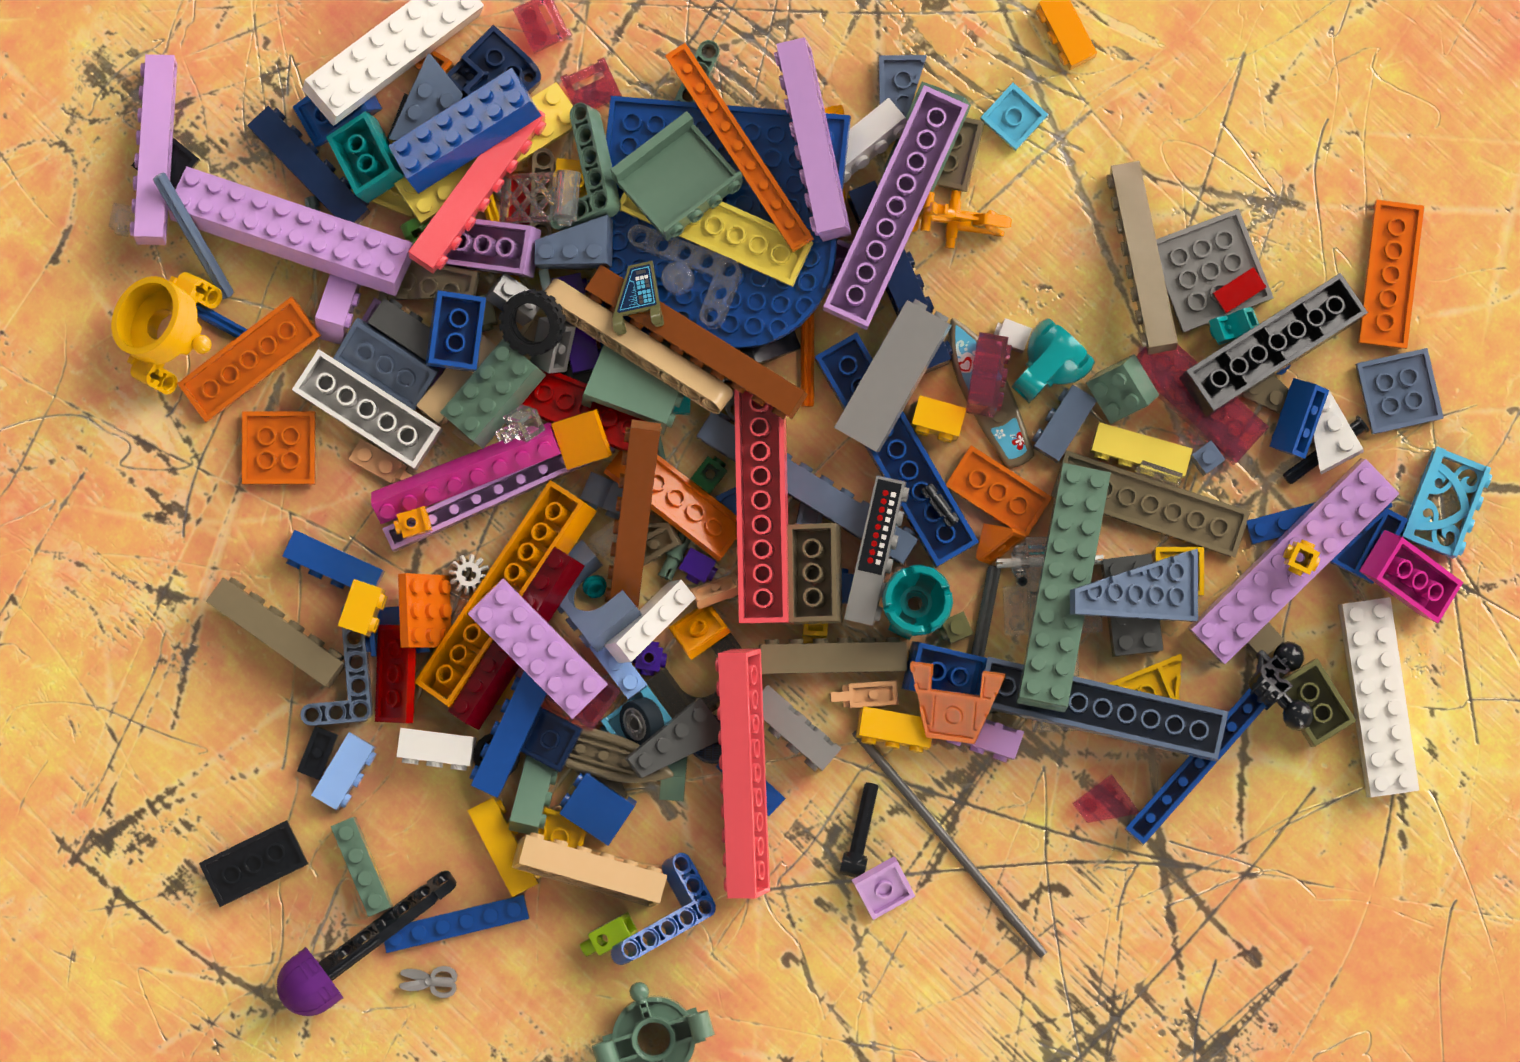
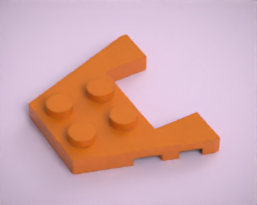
[910,661,1006,744]

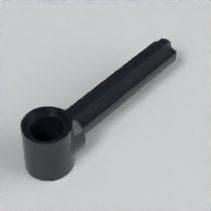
[839,782,879,878]

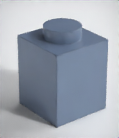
[1190,440,1226,476]

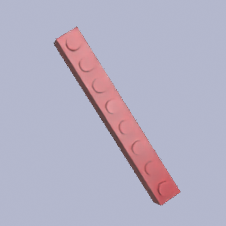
[408,109,546,274]

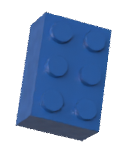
[425,290,486,372]

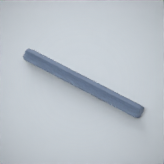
[153,172,234,299]

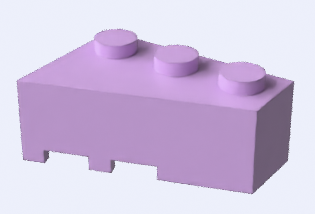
[315,274,363,345]
[946,719,1024,763]

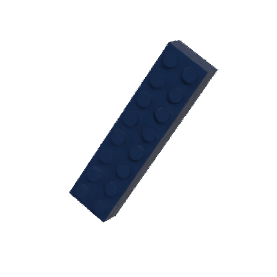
[847,181,953,374]

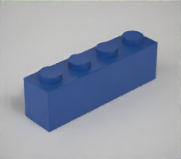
[282,530,385,589]

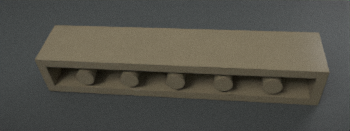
[759,637,907,674]

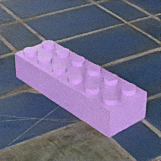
[468,578,608,719]

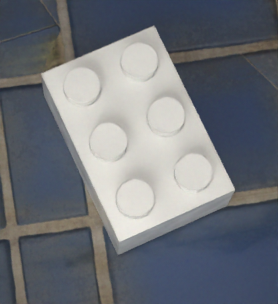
[397,728,477,771]

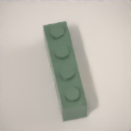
[331,817,393,917]

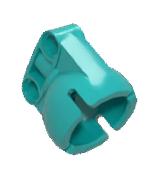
[1012,318,1095,403]
[882,564,953,641]

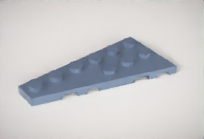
[1070,549,1198,622]

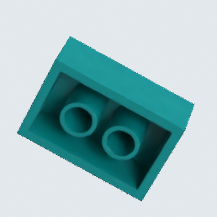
[326,111,405,203]

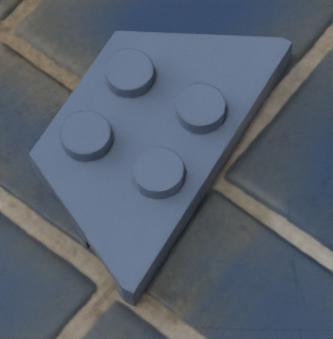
[389,53,463,140]

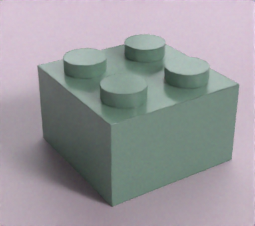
[1086,354,1159,424]

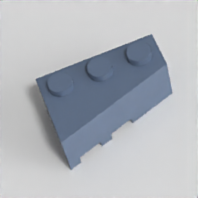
[535,215,613,269]

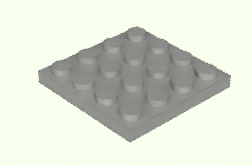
[1156,208,1274,333]

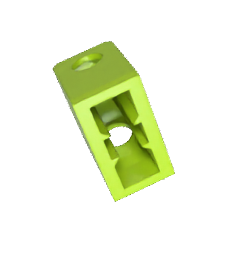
[580,912,638,957]

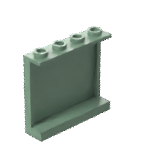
[610,111,743,241]
[581,319,691,435]

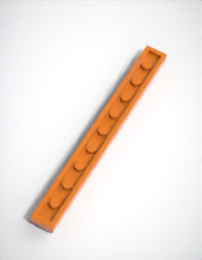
[665,43,814,252]

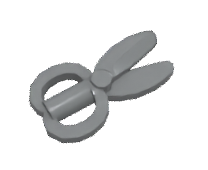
[399,966,458,998]

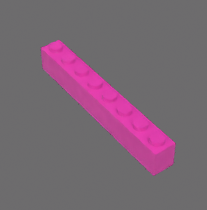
[371,422,561,524]

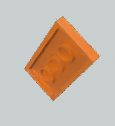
[946,445,1053,538]

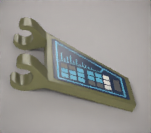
[613,261,664,335]

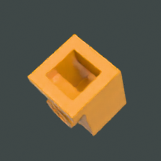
[394,506,433,539]

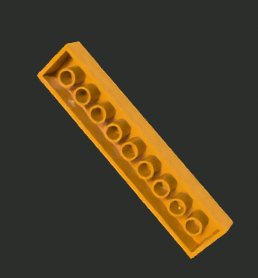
[415,480,597,707]

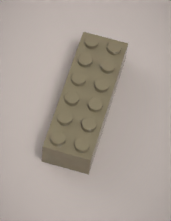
[206,577,345,688]

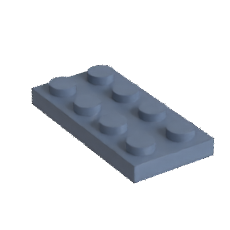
[333,318,439,411]

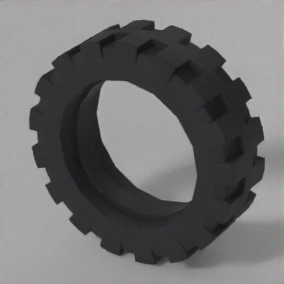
[499,289,566,356]

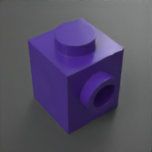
[679,547,718,585]

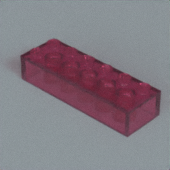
[1136,344,1269,465]

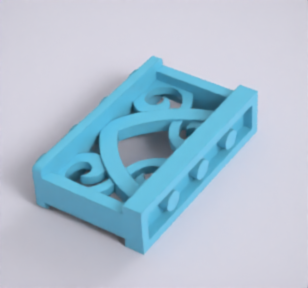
[1399,446,1492,559]

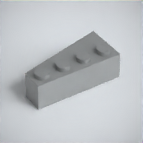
[763,685,842,771]

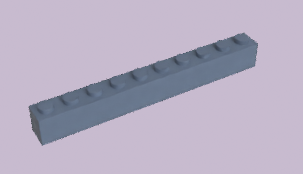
[696,412,918,566]

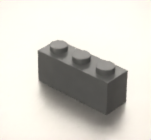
[368,298,431,361]

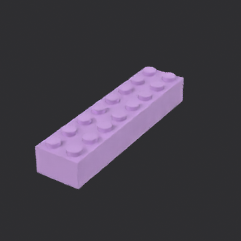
[774,37,852,242]

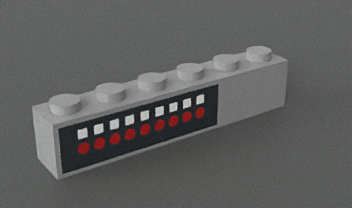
[844,475,910,626]

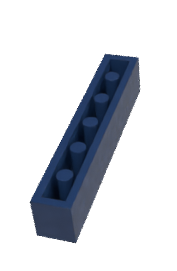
[247,106,370,224]

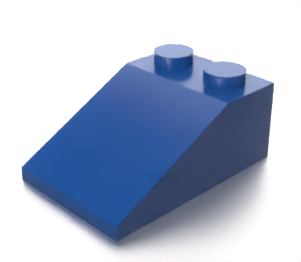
[293,95,382,148]
[901,641,988,695]

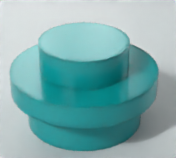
[582,575,607,598]

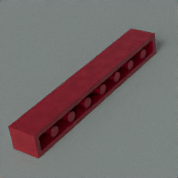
[448,546,585,730]

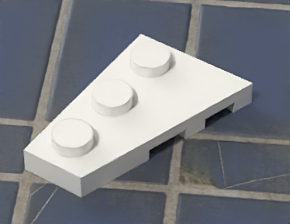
[1314,389,1364,474]

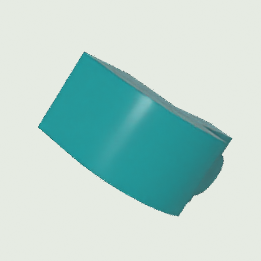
[1209,307,1259,345]

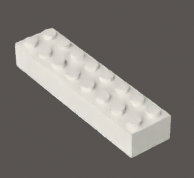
[302,0,484,126]
[1338,597,1419,797]

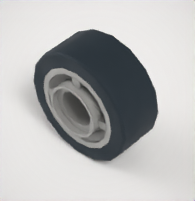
[619,697,664,745]

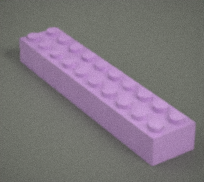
[823,85,969,330]
[168,166,413,296]
[1188,458,1399,664]

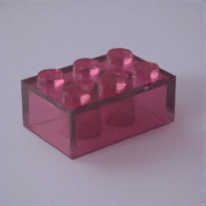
[965,332,1012,418]

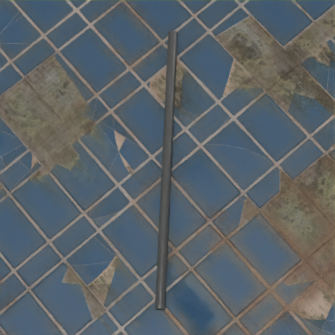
[852,731,1047,958]

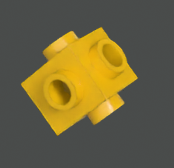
[1283,539,1320,576]

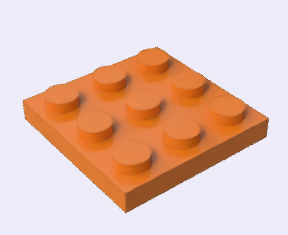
[242,411,316,485]
[398,573,452,648]

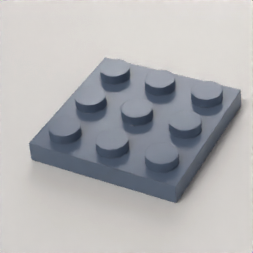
[1355,348,1444,435]

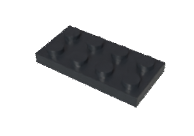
[199,820,309,907]

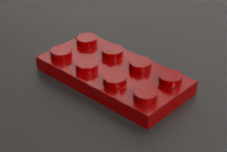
[375,625,416,724]

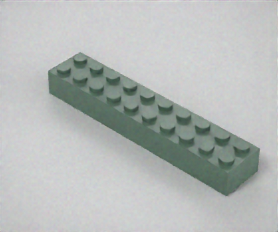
[1016,463,1111,713]

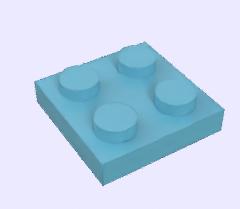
[980,83,1049,151]

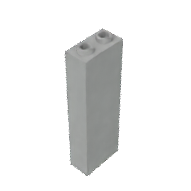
[834,299,952,452]

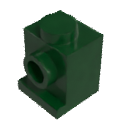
[690,456,727,495]

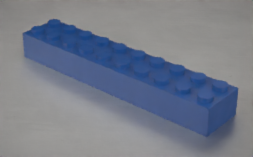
[814,332,979,568]

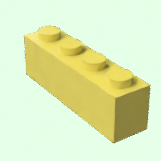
[1090,422,1193,481]

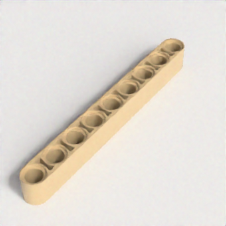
[545,279,733,414]

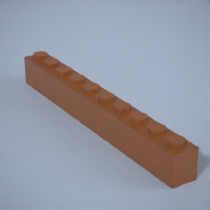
[585,264,808,420]

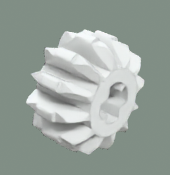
[449,554,489,596]

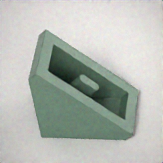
[659,756,688,802]

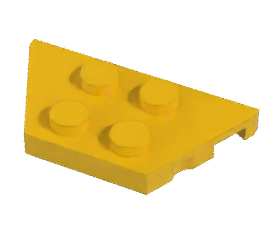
[1107,654,1182,700]

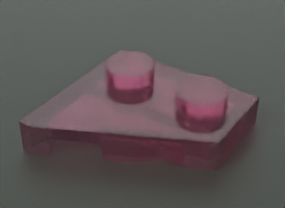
[1072,774,1139,823]

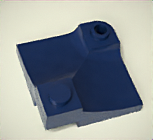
[447,25,541,99]

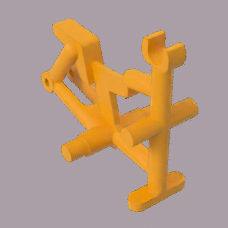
[912,190,1012,249]

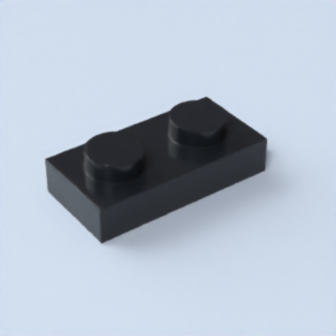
[297,726,339,780]

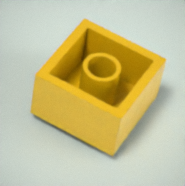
[911,395,967,443]
[338,579,388,637]

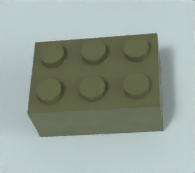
[1283,659,1356,747]

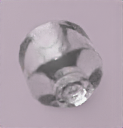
[661,262,695,295]

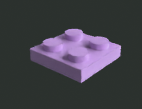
[852,856,915,920]

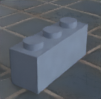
[1032,385,1096,463]

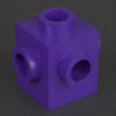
[631,641,667,676]

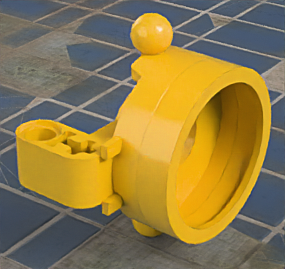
[111,272,222,395]

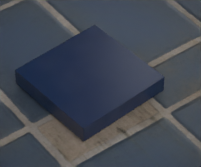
[520,707,583,772]

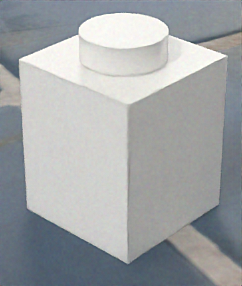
[993,318,1032,354]

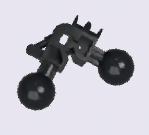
[1248,641,1314,731]

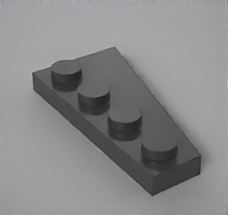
[625,698,721,778]

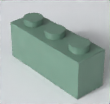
[509,755,558,835]

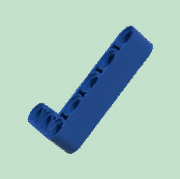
[611,853,716,965]

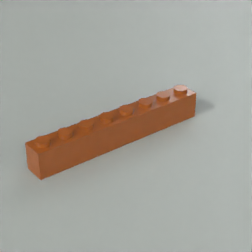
[605,420,661,608]

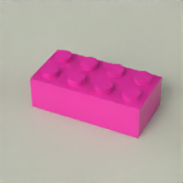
[1359,530,1463,623]

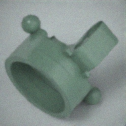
[592,982,715,1062]

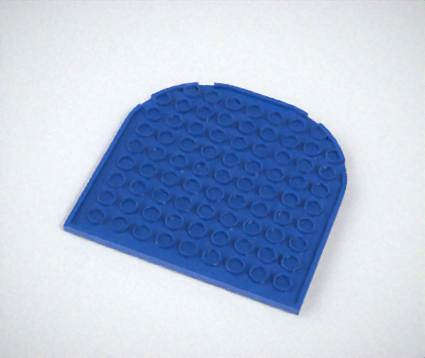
[596,96,851,349]

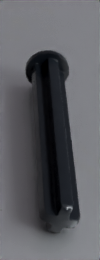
[1283,416,1369,484]

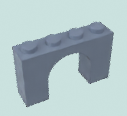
[557,540,642,652]

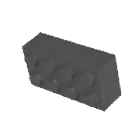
[1101,554,1163,657]

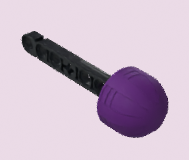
[277,871,457,1016]

